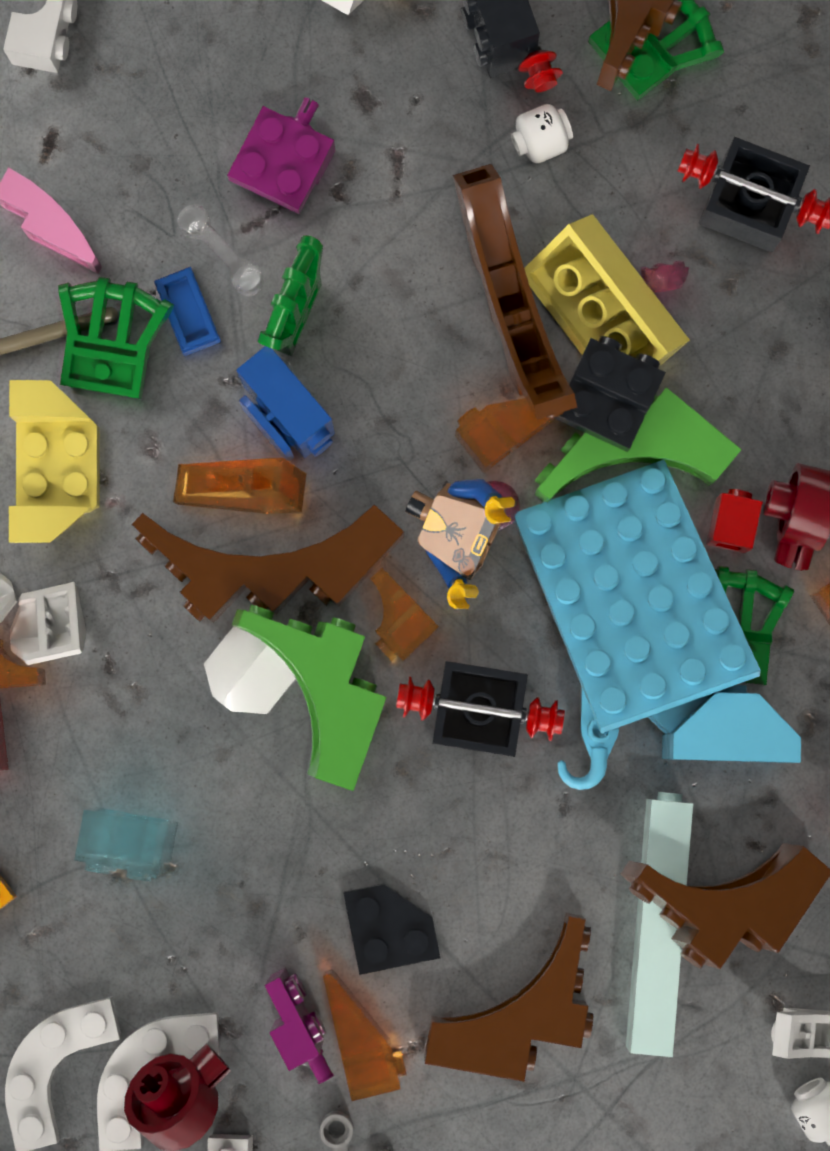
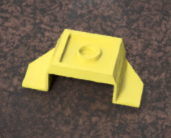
[9,380,100,543]

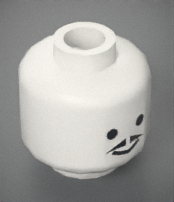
[511,104,573,163]
[791,1078,830,1146]

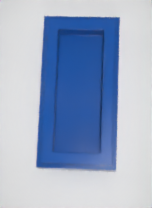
[154,266,221,357]

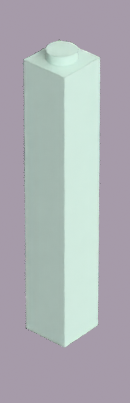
[626,792,693,1057]

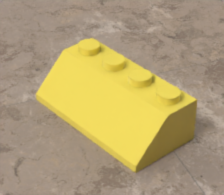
[524,214,690,366]

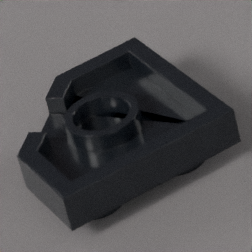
[343,883,441,975]

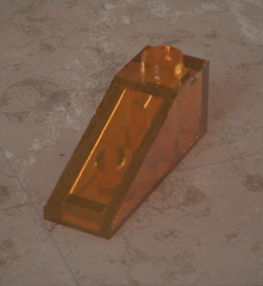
[455,398,556,474]
[173,457,307,514]
[323,969,407,1101]

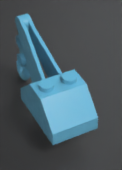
[557,685,801,790]

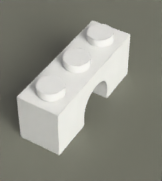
[3,0,78,73]

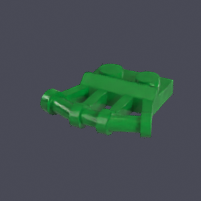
[588,0,724,101]
[257,235,323,356]
[58,277,174,399]
[715,566,794,686]

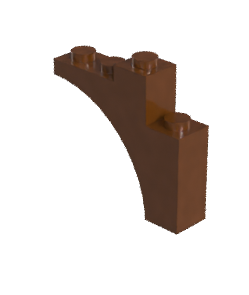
[620,843,830,969]
[424,913,594,1082]

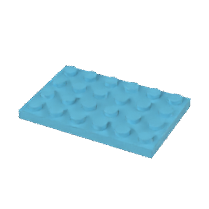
[513,460,761,733]

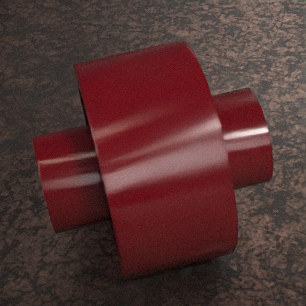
[763,463,830,571]
[124,1043,231,1151]

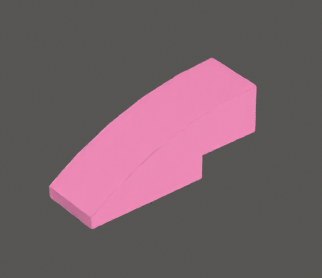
[0,167,102,274]

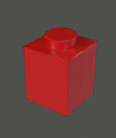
[706,489,763,553]

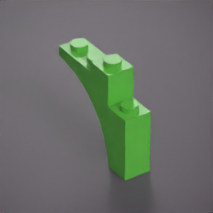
[534,387,742,503]
[232,605,386,791]

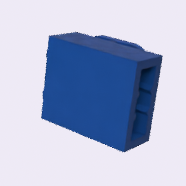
[236,346,335,463]

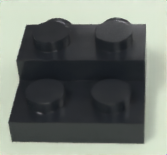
[554,336,666,452]

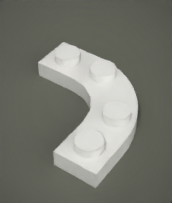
[5,996,122,1151]
[97,1012,221,1151]

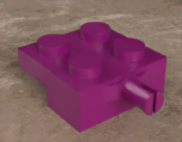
[227,97,336,215]
[264,967,334,1084]

